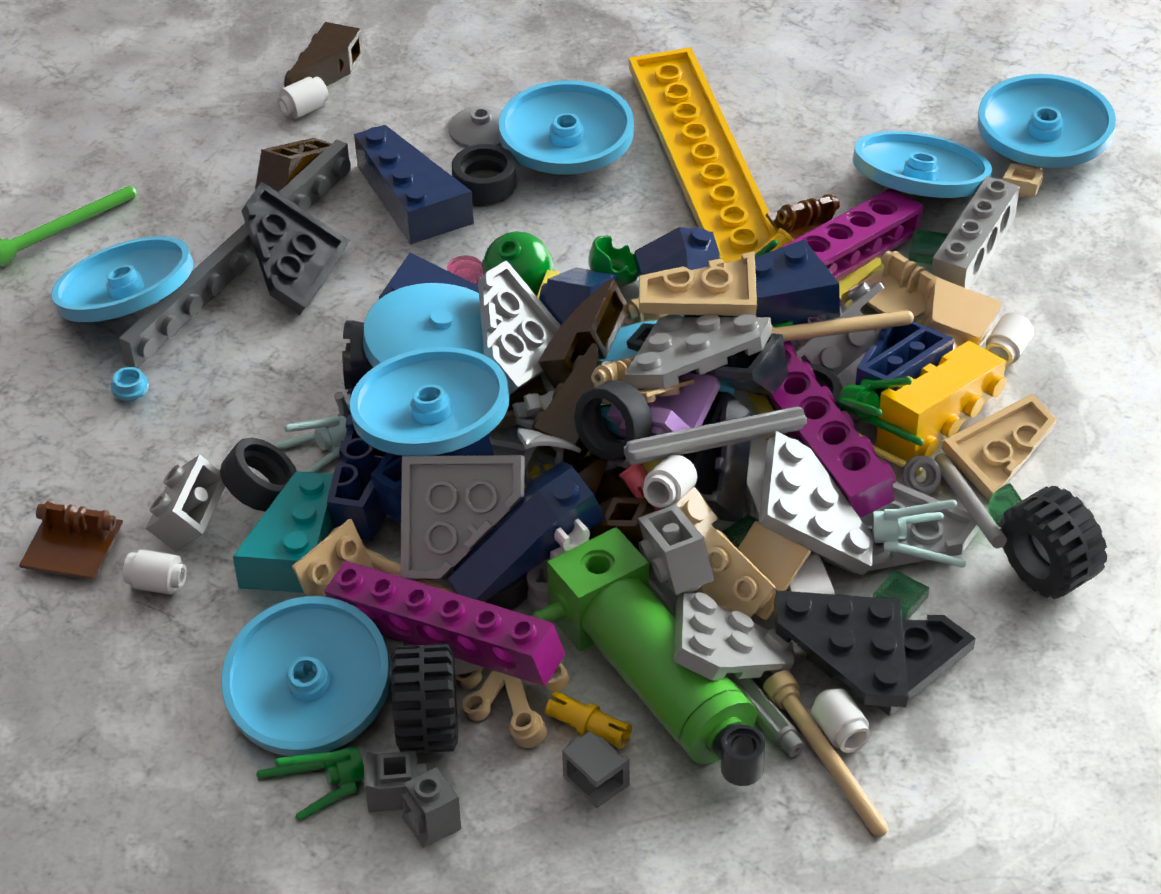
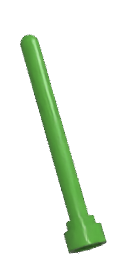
[0,186,137,268]

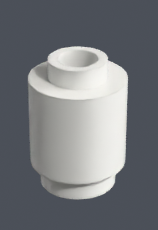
[277,77,329,119]
[985,313,1034,366]
[643,455,697,508]
[123,549,187,595]
[811,689,871,753]

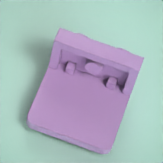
[607,373,721,437]

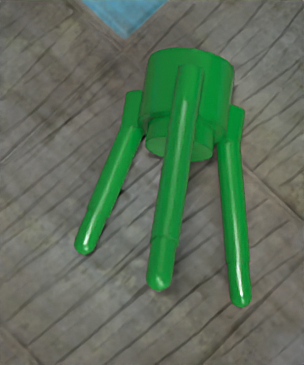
[838,377,924,446]
[256,746,365,821]

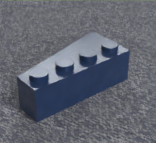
[354,125,474,244]

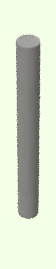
[934,453,1007,549]

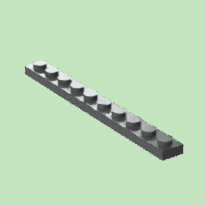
[119,139,351,368]

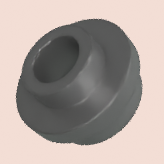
[902,456,941,494]

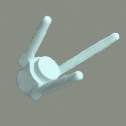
[273,414,347,473]
[873,500,966,568]

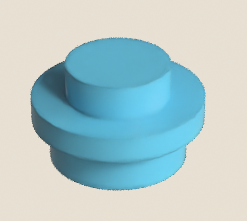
[111,367,149,401]

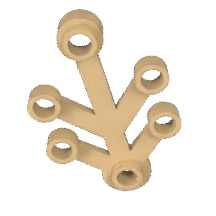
[455,663,570,748]

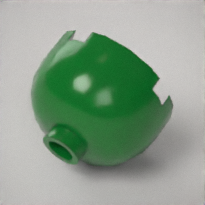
[482,231,555,296]

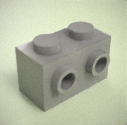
[145,454,225,552]
[638,504,714,595]

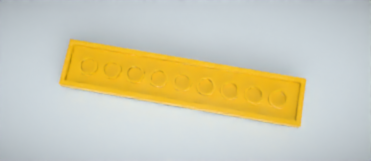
[629,47,777,263]

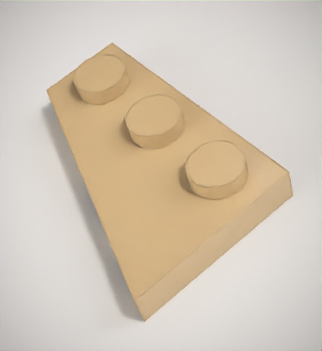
[639,251,757,316]
[941,393,1057,502]

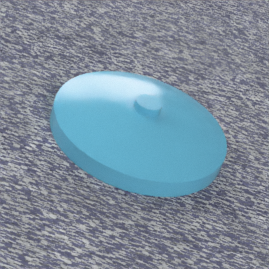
[977,74,1116,168]
[499,80,634,175]
[853,131,992,198]
[51,236,194,322]
[363,283,484,368]
[350,347,509,456]
[221,596,391,756]

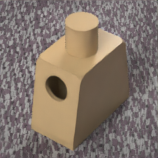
[923,277,1003,350]

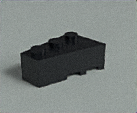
[681,391,754,523]

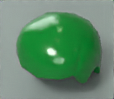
[588,235,639,286]

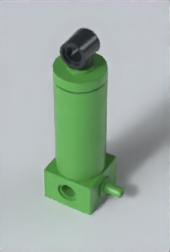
[532,527,765,786]

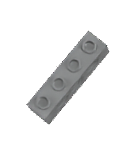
[931,176,1020,290]

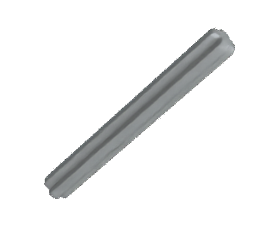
[624,407,807,465]

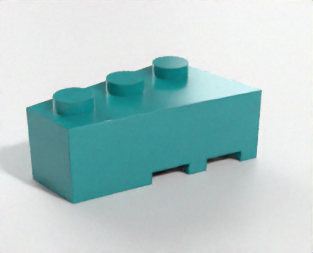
[233,471,334,593]

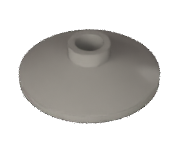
[448,106,502,148]

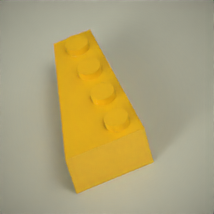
[876,341,1006,462]

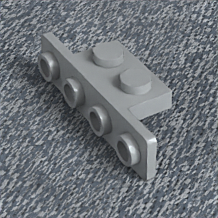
[794,282,885,376]

